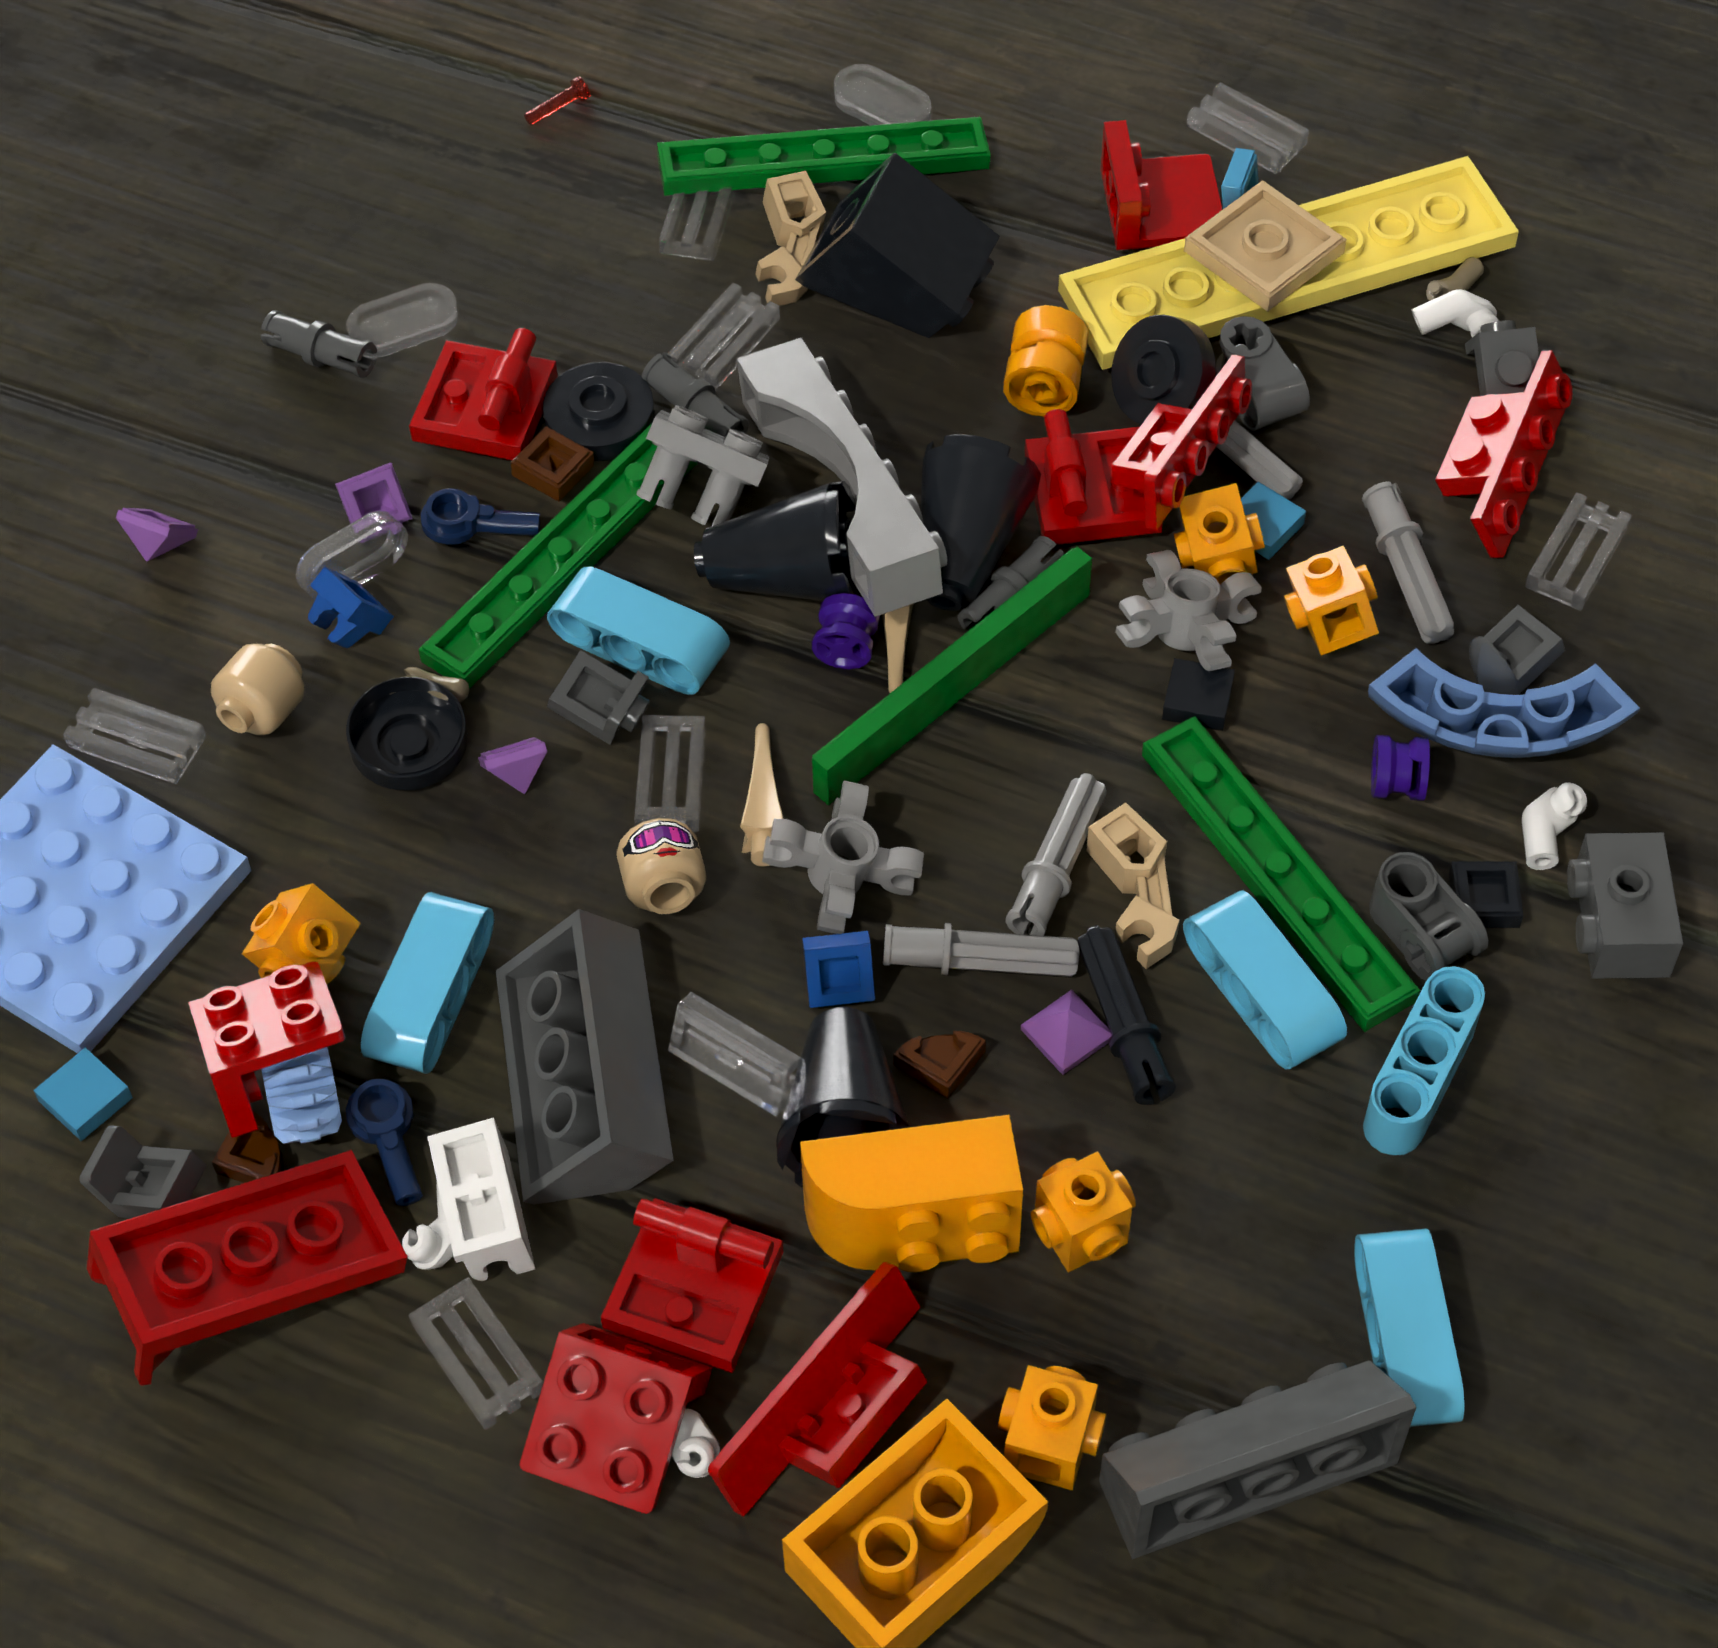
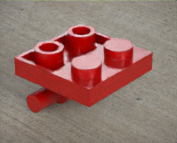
[409,328,558,460]
[1025,409,1163,544]
[601,1198,784,1373]

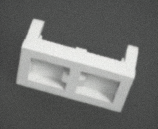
[427,1118,535,1281]

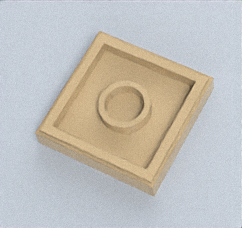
[1184,180,1346,312]

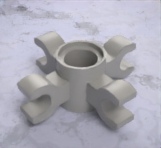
[1115,550,1262,671]
[762,780,924,934]

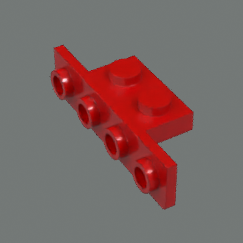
[1435,350,1573,558]
[1112,354,1252,530]
[708,1262,927,1517]

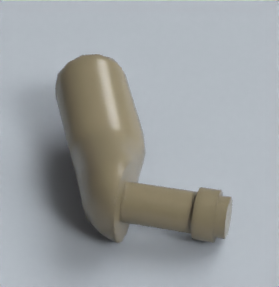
[1426,257,1484,301]
[390,667,470,702]

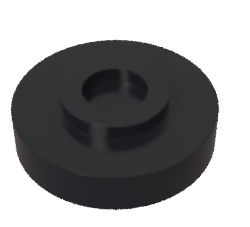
[1111,315,1216,424]
[543,362,655,461]
[346,677,467,790]

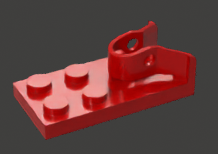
[87,1150,408,1386]

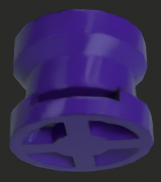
[812,593,880,669]
[1371,735,1430,801]

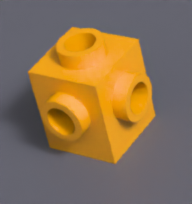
[1174,483,1265,585]
[1284,546,1379,656]
[242,883,361,984]
[1031,1151,1136,1273]
[998,1365,1107,1491]

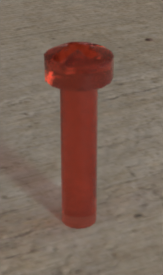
[524,76,590,125]

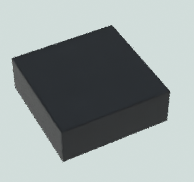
[1162,658,1235,731]
[1449,861,1523,928]

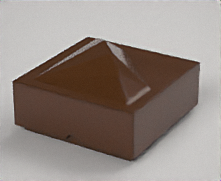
[511,426,594,502]

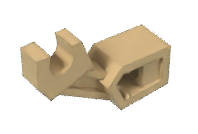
[756,171,826,308]
[1086,802,1180,969]

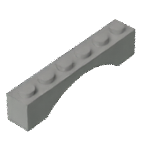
[737,338,947,617]

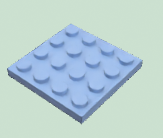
[0,744,252,1054]

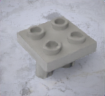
[636,405,770,526]

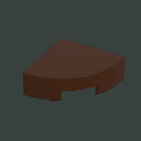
[893,1031,986,1099]
[212,1111,284,1183]

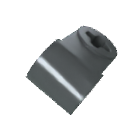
[1215,316,1310,431]
[1369,852,1489,981]

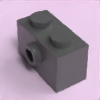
[1567,832,1683,979]

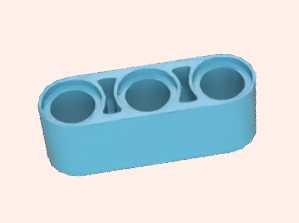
[547,567,730,695]
[1183,890,1347,1069]
[361,892,494,1074]
[1363,966,1485,1155]
[1354,1228,1464,1427]

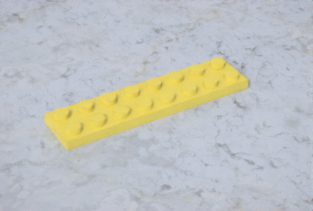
[1058,156,1519,370]

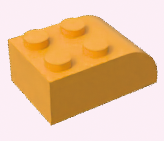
[800,1115,1023,1272]
[782,1399,1048,1648]

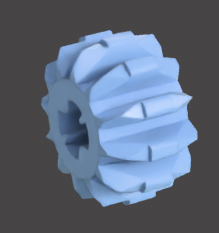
[261,1047,342,1144]

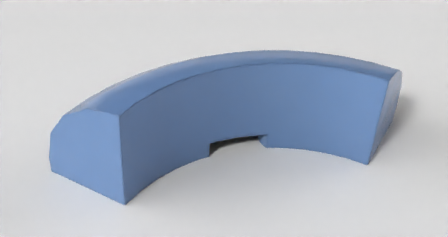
[1368,648,1640,758]

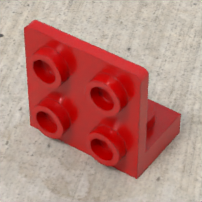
[1101,120,1223,250]
[188,961,345,1138]
[520,1323,713,1514]

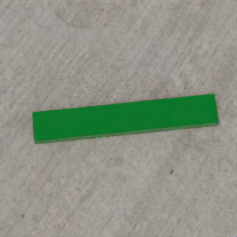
[657,117,991,196]
[418,424,697,689]
[812,547,1092,806]
[1142,716,1420,1032]

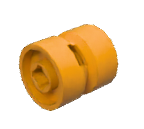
[1003,305,1088,417]

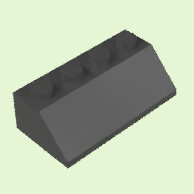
[496,909,674,1205]
[1099,1360,1416,1559]

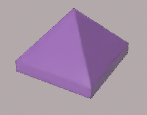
[335,463,413,540]
[116,508,198,562]
[478,737,547,794]
[1021,990,1112,1075]

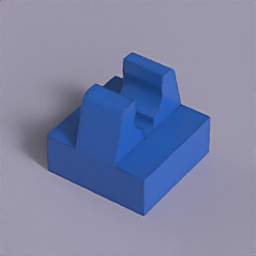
[308,566,394,648]
[802,931,875,1008]

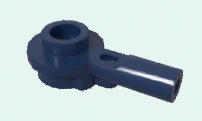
[420,488,540,545]
[346,1079,422,1206]

